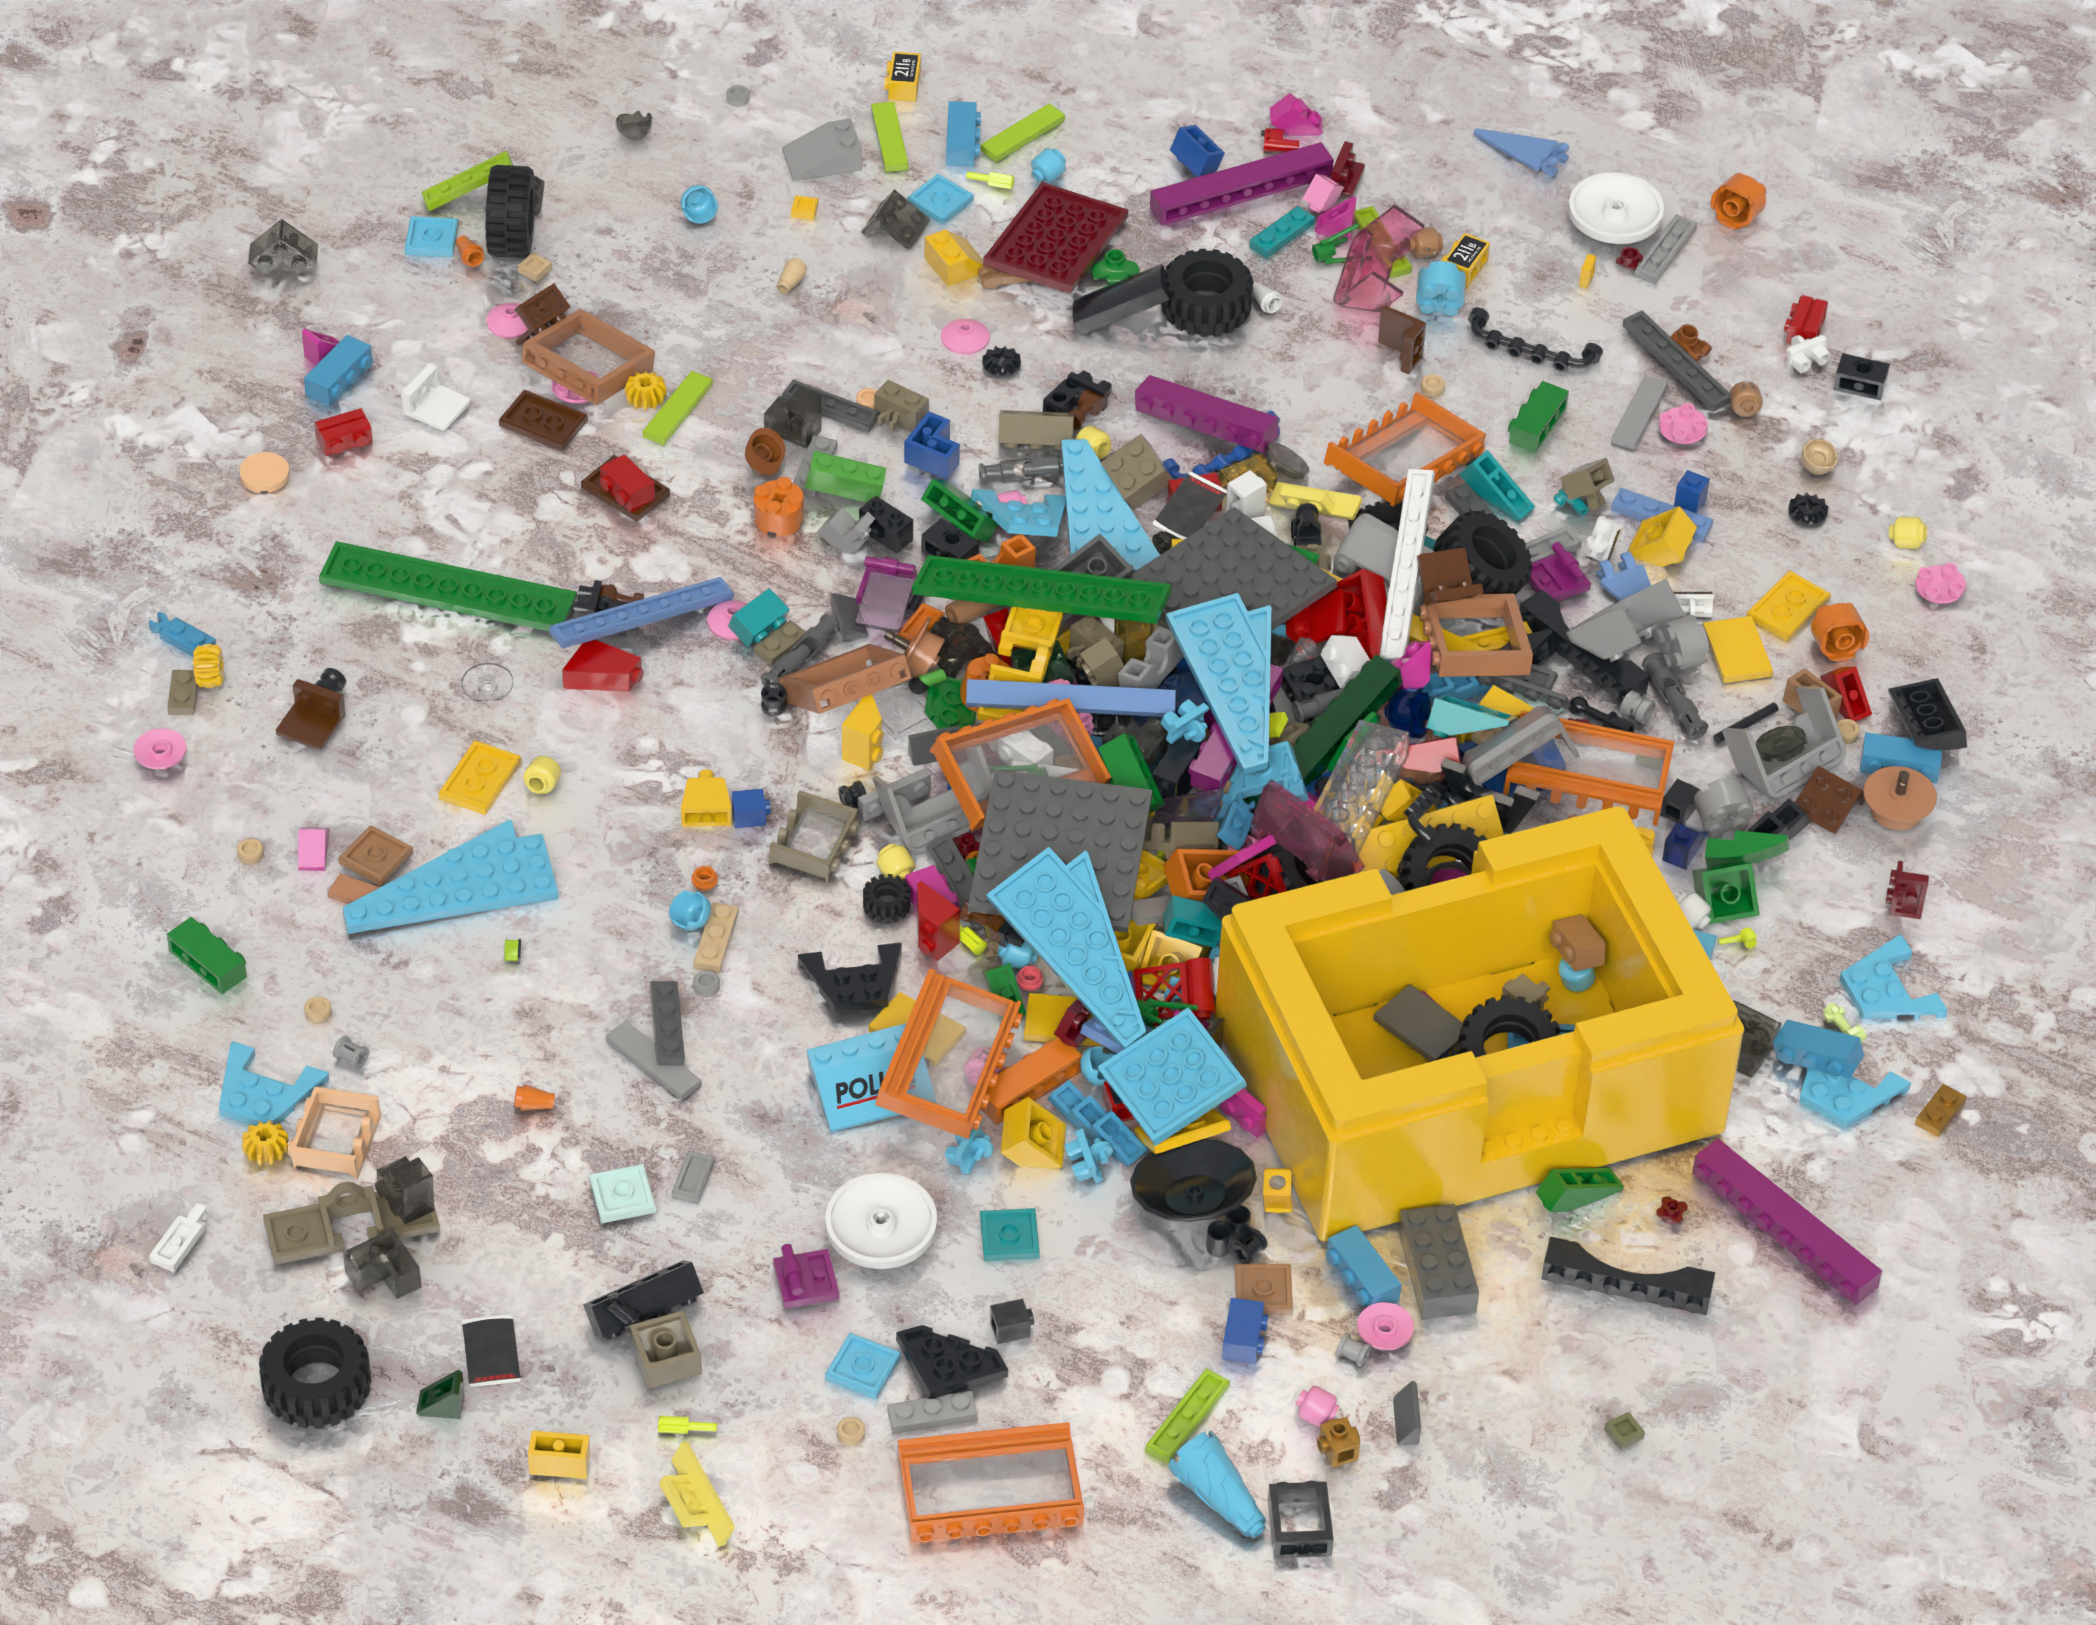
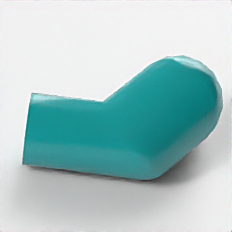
[1553,489,1589,517]

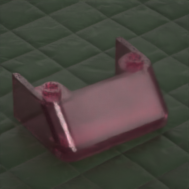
[1333,205,1425,312]
[1250,779,1365,882]

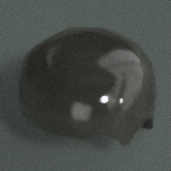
[615,111,653,139]

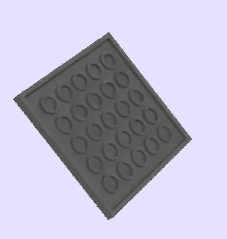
[1129,507,1337,631]
[968,769,1153,933]

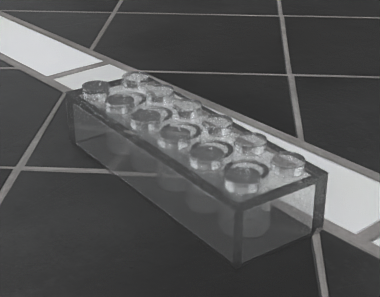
[1305,720,1409,861]

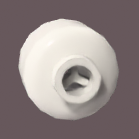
[1676,892,1711,931]

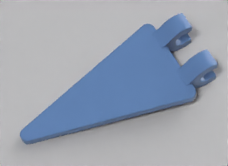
[1474,128,1569,177]
[1596,551,1659,629]

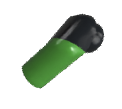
[908,669,946,695]

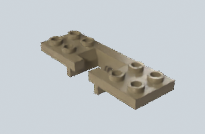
[263,1181,440,1265]

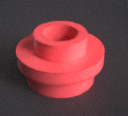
[1016,966,1043,991]

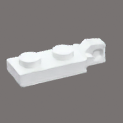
[149,1203,209,1272]

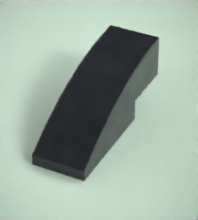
[1747,798,1810,840]

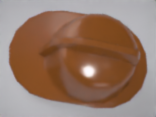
[744,428,786,476]

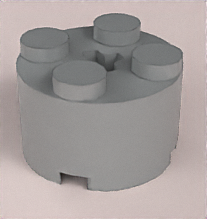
[1653,615,1709,672]
[1694,778,1754,837]

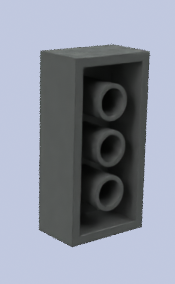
[1052,534,1133,638]
[1398,1204,1479,1320]

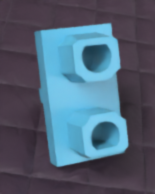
[1161,699,1209,744]
[945,1123,994,1175]
[1065,1128,1113,1184]

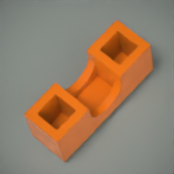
[967,534,1036,568]

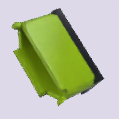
[504,939,521,964]

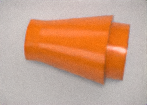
[456,236,484,267]
[514,1084,555,1111]

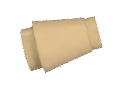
[776,258,807,294]

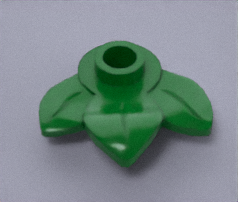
[1092,249,1140,285]

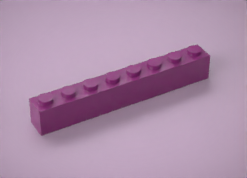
[1150,142,1334,226]
[1692,1138,1882,1305]

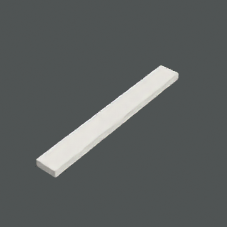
[1380,469,1435,662]

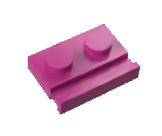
[1219,1088,1267,1138]

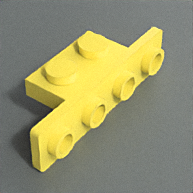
[1269,482,1363,520]
[659,1442,735,1546]

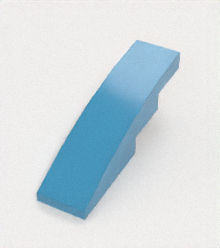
[1403,672,1500,707]
[1047,1080,1148,1167]

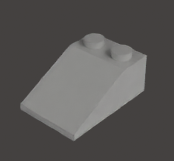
[782,118,862,181]

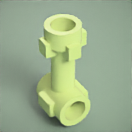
[1823,1003,1866,1044]

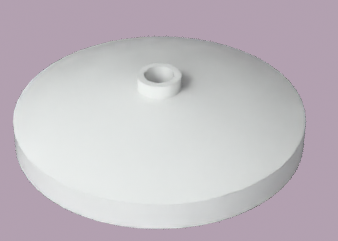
[1568,172,1664,244]
[825,1173,937,1269]

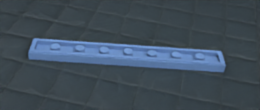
[549,577,734,649]
[966,679,1176,717]

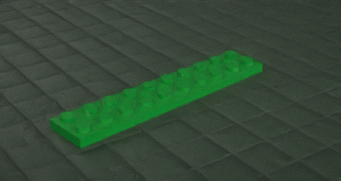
[319,541,577,631]
[912,555,1172,624]

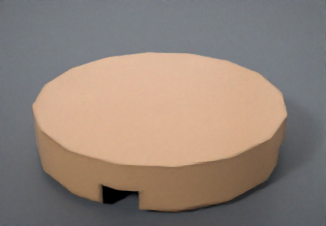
[239,452,290,493]

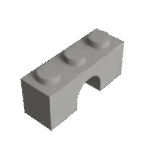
[1118,626,1184,689]

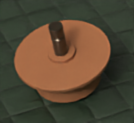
[883,617,945,678]
[1863,766,1937,830]

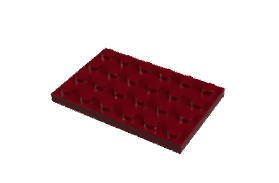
[983,182,1129,294]

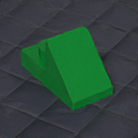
[983,963,1026,1023]

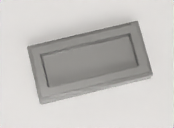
[671,1150,715,1204]

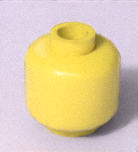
[1076,426,1111,460]
[1889,516,1927,549]
[523,756,561,795]
[876,844,916,882]

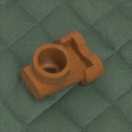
[1671,324,1712,362]

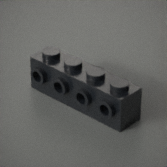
[583,1260,704,1340]

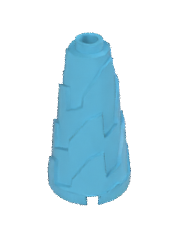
[1168,1431,1266,1538]

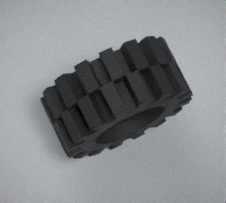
[863,874,911,924]

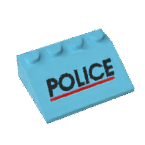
[807,1023,936,1133]

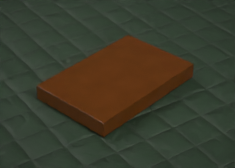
[499,390,588,451]
[581,455,670,522]

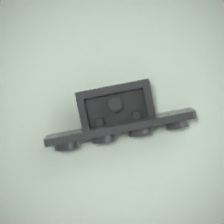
[1475,664,1571,710]

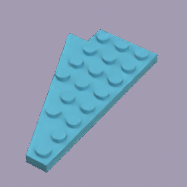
[1061,439,1160,571]
[1166,593,1272,775]
[343,820,559,934]
[986,847,1146,1050]

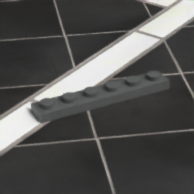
[1622,310,1730,412]

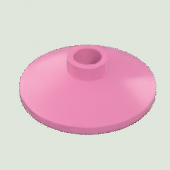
[487,302,528,338]
[941,319,990,354]
[707,600,747,640]
[134,728,186,769]
[1357,1302,1414,1350]

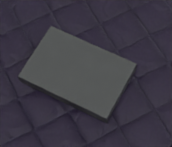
[1373,985,1463,1062]

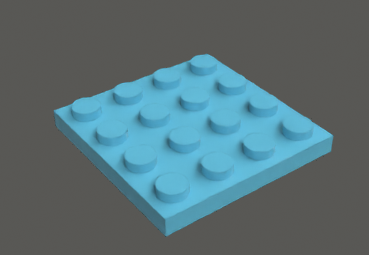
[1097,1007,1247,1146]

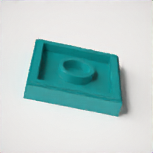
[980,1208,1040,1261]

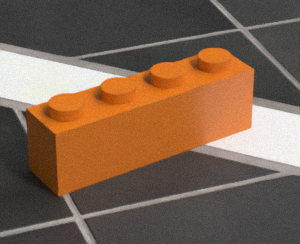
[980,1037,1082,1125]

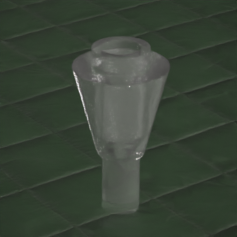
[1281,637,1318,668]

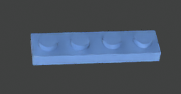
[1611,488,1714,542]

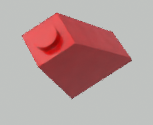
[562,640,644,692]

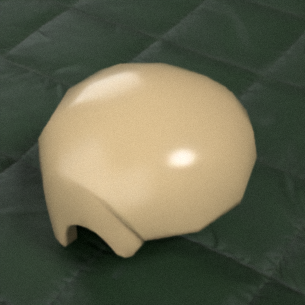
[1801,439,1838,475]

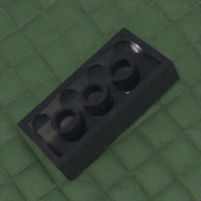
[1073,264,1170,335]
[1888,678,1967,750]

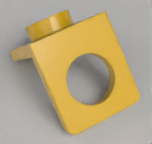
[1263,1168,1292,1213]

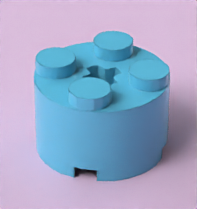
[1416,261,1466,316]

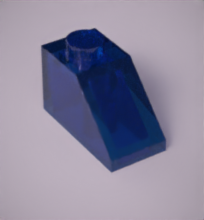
[1662,822,1708,870]

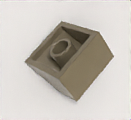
[629,1310,702,1390]

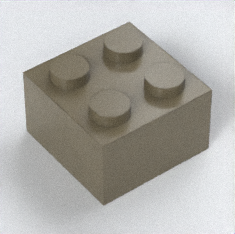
[1101,434,1173,510]

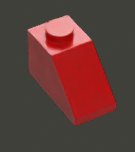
[1820,666,1872,722]

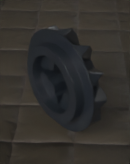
[982,345,1021,376]
[1788,492,1829,525]

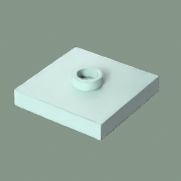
[589,1164,656,1224]

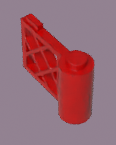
[1228,853,1287,899]
[1134,958,1216,1026]

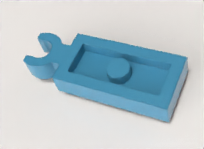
[149,612,216,657]
[1216,793,1255,850]

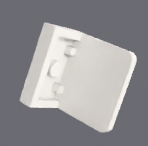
[401,363,470,430]

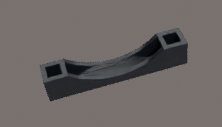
[1519,590,1650,704]
[1541,1236,1716,1315]

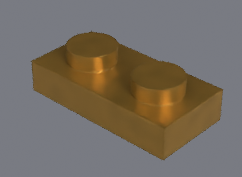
[1915,1084,1967,1137]

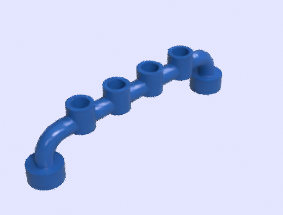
[1163,411,1280,479]

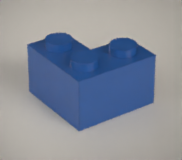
[904,411,960,480]

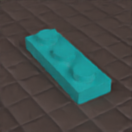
[1249,206,1315,258]

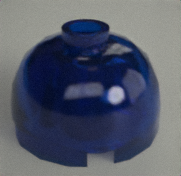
[1384,687,1431,739]

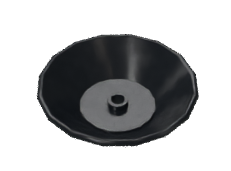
[1130,1138,1257,1222]

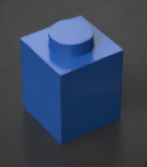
[1674,470,1710,513]
[732,789,771,828]

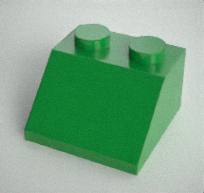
[1692,861,1760,924]

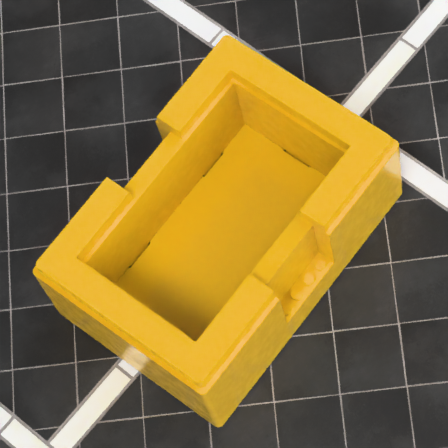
[1214,806,1744,1241]

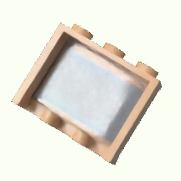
[288,1087,382,1180]

